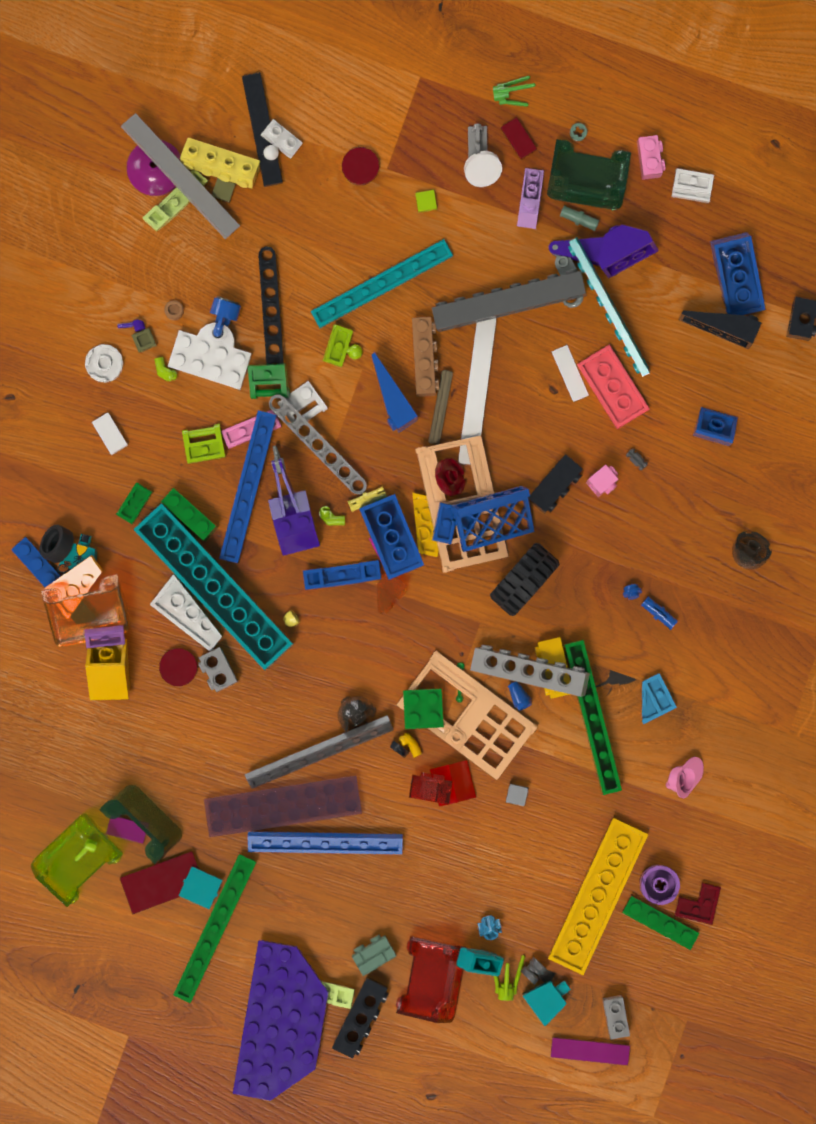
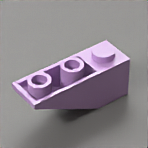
[517,168,544,229]

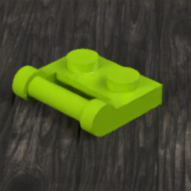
[182,424,226,464]

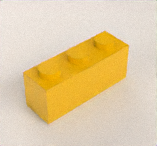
[535,637,571,699]

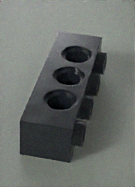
[332,977,389,1059]

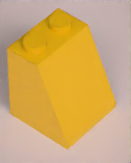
[85,639,130,700]

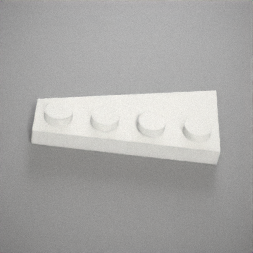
[150,574,222,652]

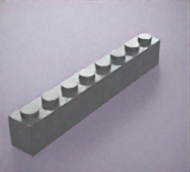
[432,269,587,332]

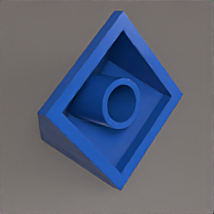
[693,407,738,446]

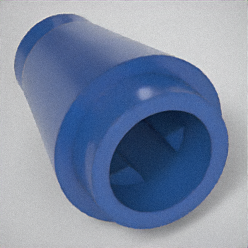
[508,681,532,711]

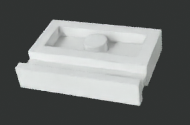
[671,169,714,203]

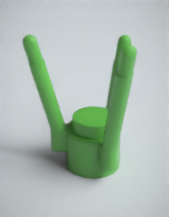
[493,76,536,107]

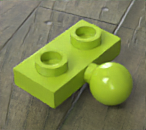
[323,325,363,367]

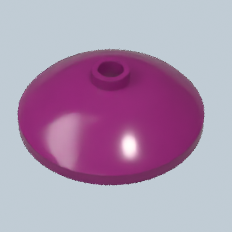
[127,140,181,196]

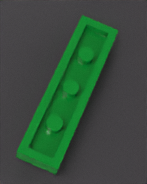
[622,896,700,950]

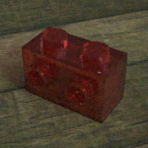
[409,772,453,804]

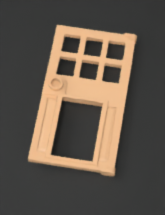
[415,435,508,573]
[397,650,538,780]

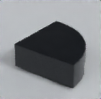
[390,741,409,757]

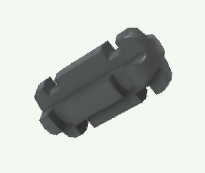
[626,448,648,470]

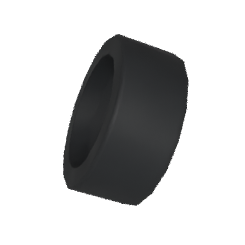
[39,525,74,563]

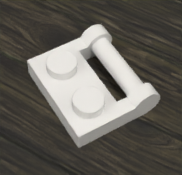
[277,381,328,429]

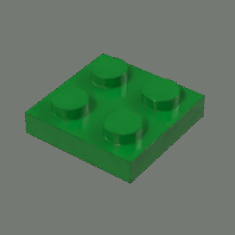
[403,689,444,729]

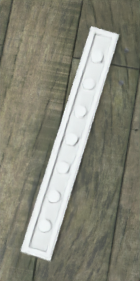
[458,318,497,465]

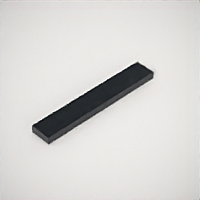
[242,72,283,187]

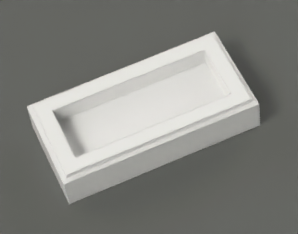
[92,413,128,455]

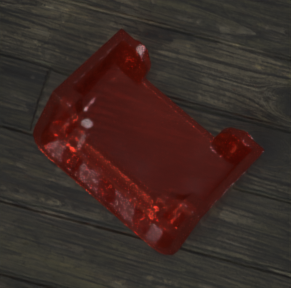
[396,936,466,1023]

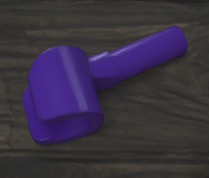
[117,320,145,332]

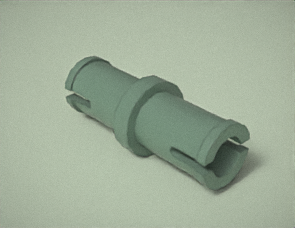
[560,205,600,231]

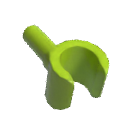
[74,839,97,861]

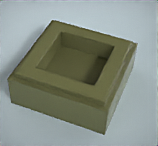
[212,178,236,203]
[132,328,157,353]

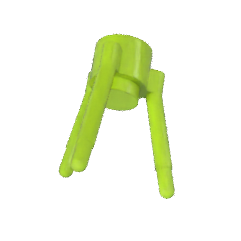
[494,955,525,1001]

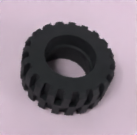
[490,543,560,616]

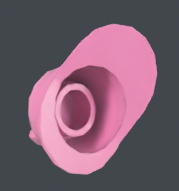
[666,757,704,799]

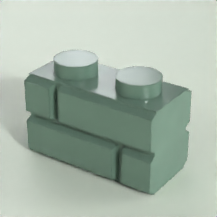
[352,934,397,976]

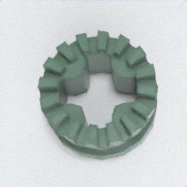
[570,123,587,141]

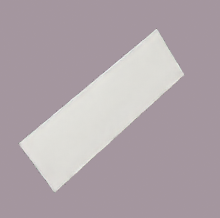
[552,345,589,402]

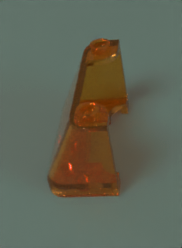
[42,575,130,647]

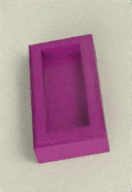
[106,815,148,844]

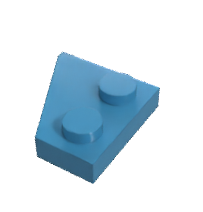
[642,673,677,724]

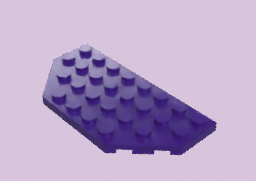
[233,940,329,1101]

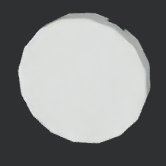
[464,151,502,187]
[85,344,124,383]

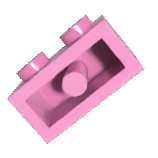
[637,135,665,180]
[586,465,618,497]

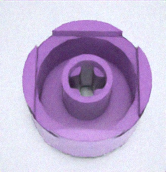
[639,865,680,905]

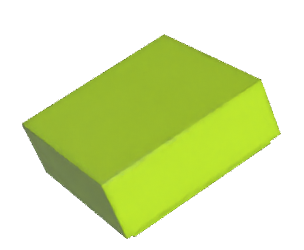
[415,190,437,213]

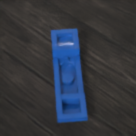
[303,560,381,590]

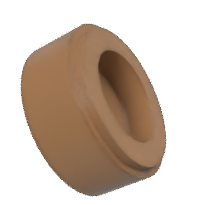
[164,300,184,320]

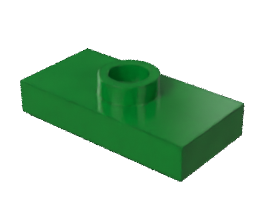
[116,482,153,525]

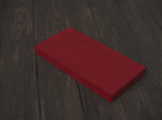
[120,851,199,914]

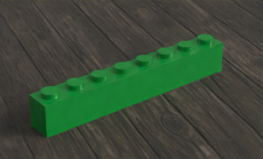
[564,640,622,795]

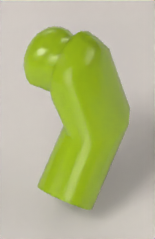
[154,357,177,382]
[319,506,345,526]

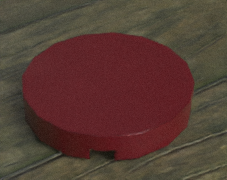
[342,147,379,186]
[435,458,466,496]
[159,648,198,686]

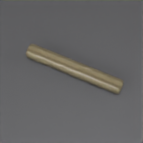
[428,370,453,445]

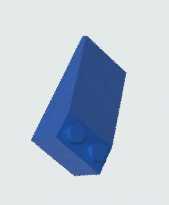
[710,232,766,315]
[371,352,418,433]
[359,494,424,580]

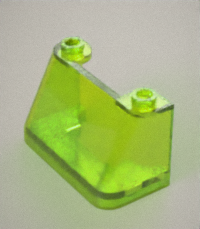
[31,813,123,907]

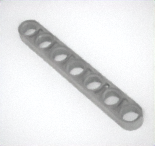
[269,395,367,494]

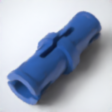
[641,596,678,630]

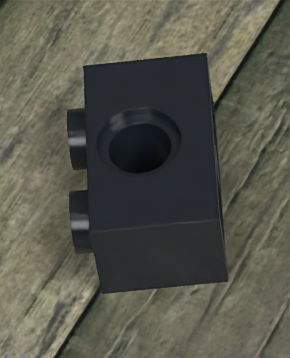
[786,297,816,341]

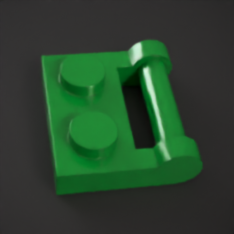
[248,364,290,399]

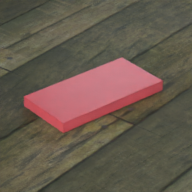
[577,344,650,429]

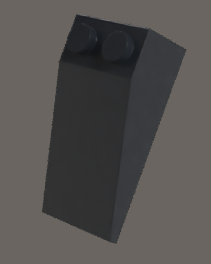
[678,310,762,349]

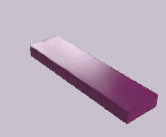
[550,1037,630,1065]

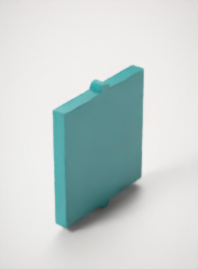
[179,867,223,910]

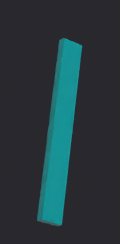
[311,239,453,329]

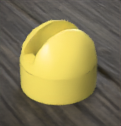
[283,610,300,627]

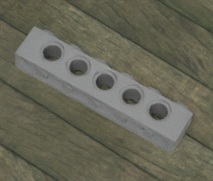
[470,645,590,697]

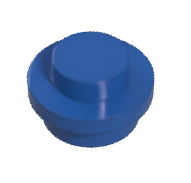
[623,584,642,600]

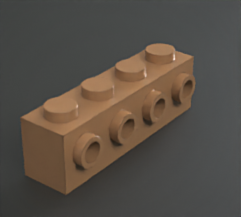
[412,317,439,397]

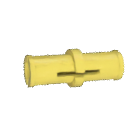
[347,486,387,512]

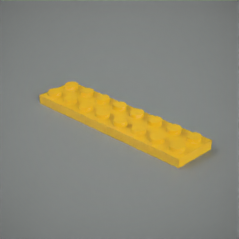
[548,818,648,975]

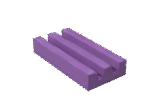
[84,625,125,648]

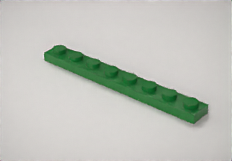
[173,854,257,1003]

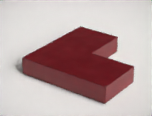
[674,883,721,925]

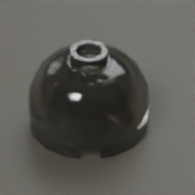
[732,531,772,570]
[337,696,377,732]

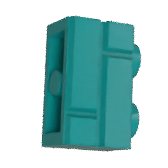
[456,947,504,976]

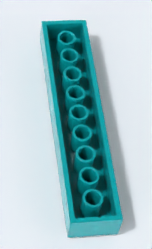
[133,503,294,671]

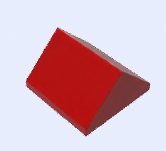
[430,760,476,807]

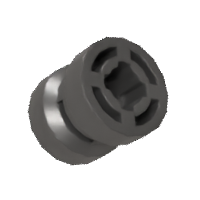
[521,957,547,984]

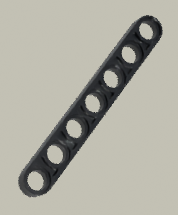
[258,246,284,364]

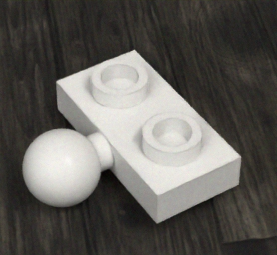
[261,119,303,160]

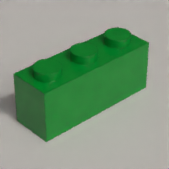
[161,488,218,542]

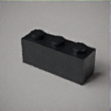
[528,454,583,514]

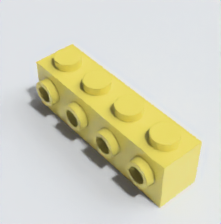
[180,138,260,189]

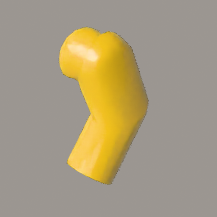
[399,733,422,758]

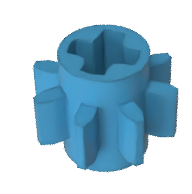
[478,916,502,940]

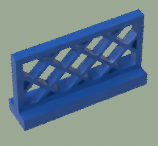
[451,486,535,552]

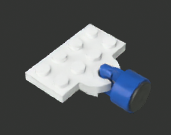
[168,296,252,390]

